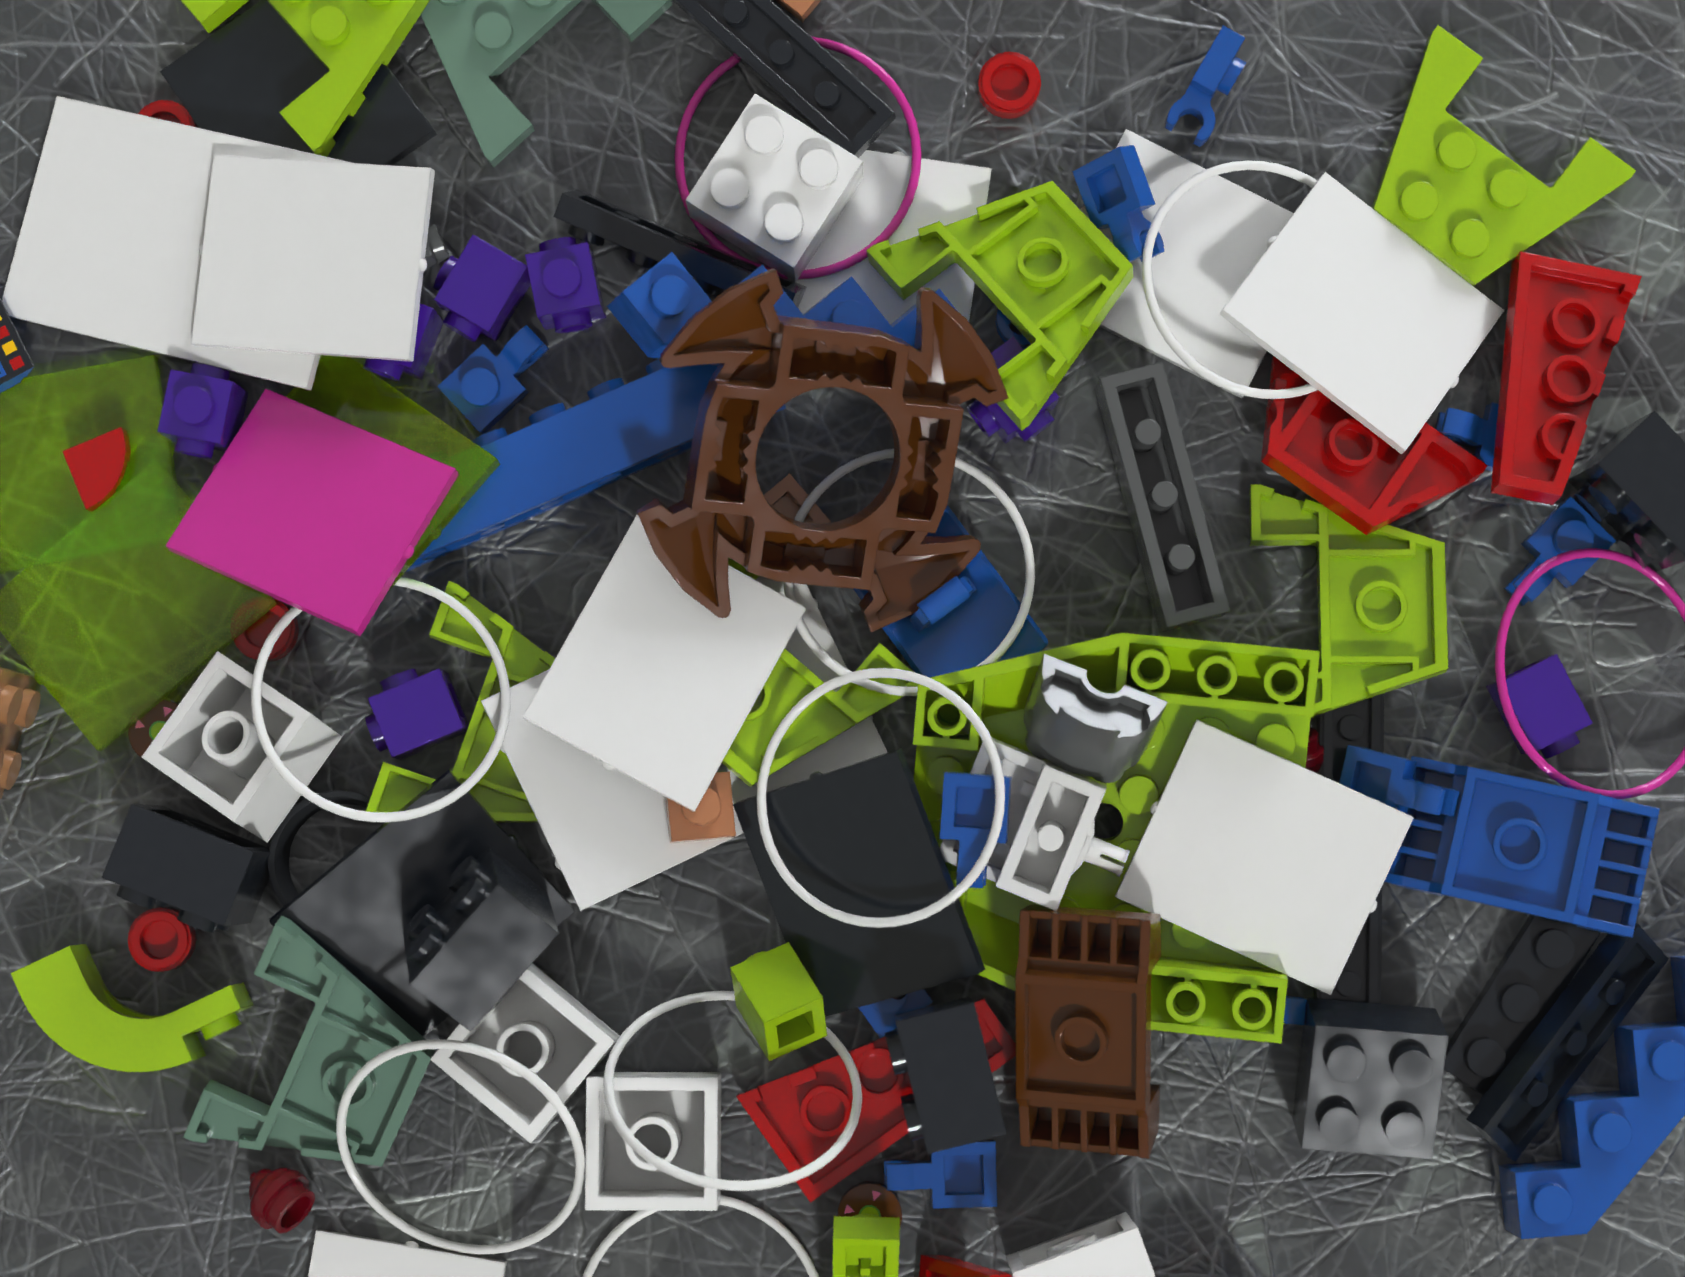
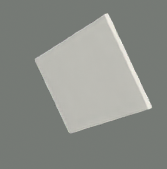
[2,96,352,391]
[481,576,888,911]

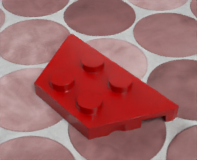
[1261,356,1488,535]

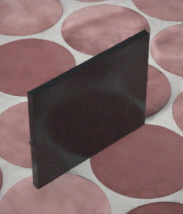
[160,0,437,165]
[733,748,985,1017]
[270,769,575,1037]

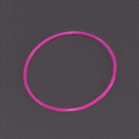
[675,37,921,279]
[1495,548,1685,800]

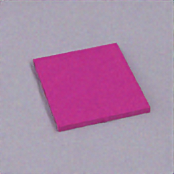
[165,389,459,637]

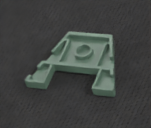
[421,0,673,168]
[183,916,436,1166]

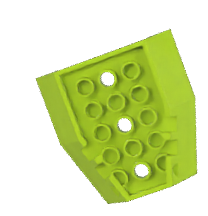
[913,632,1320,1044]

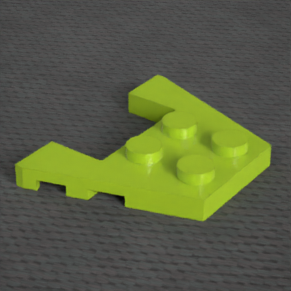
[180,0,430,157]
[1372,25,1636,286]
[866,181,1133,431]
[1249,484,1448,716]
[722,557,918,787]
[366,581,555,823]

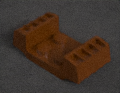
[1016,904,1161,1159]

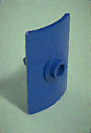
[854,505,1048,677]

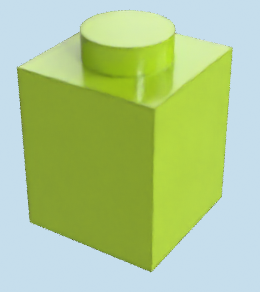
[730,942,827,1061]

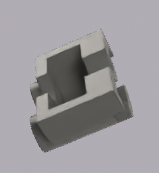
[1023,654,1168,783]

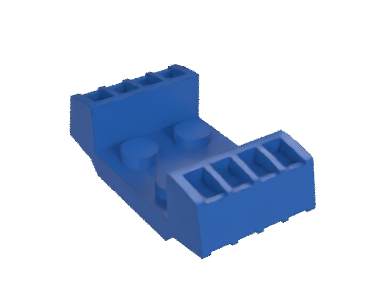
[1384,756,1660,937]

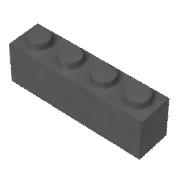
[1094,362,1230,633]

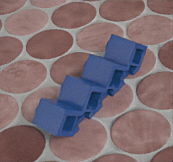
[607,252,956,366]
[1498,956,1685,1239]

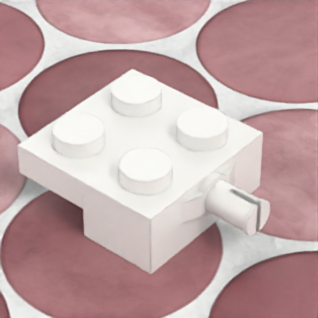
[940,737,1130,911]

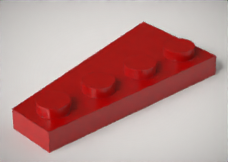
[1491,251,1642,505]
[736,998,1016,1203]

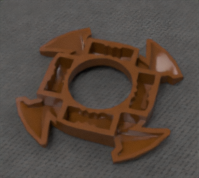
[636,268,1008,632]

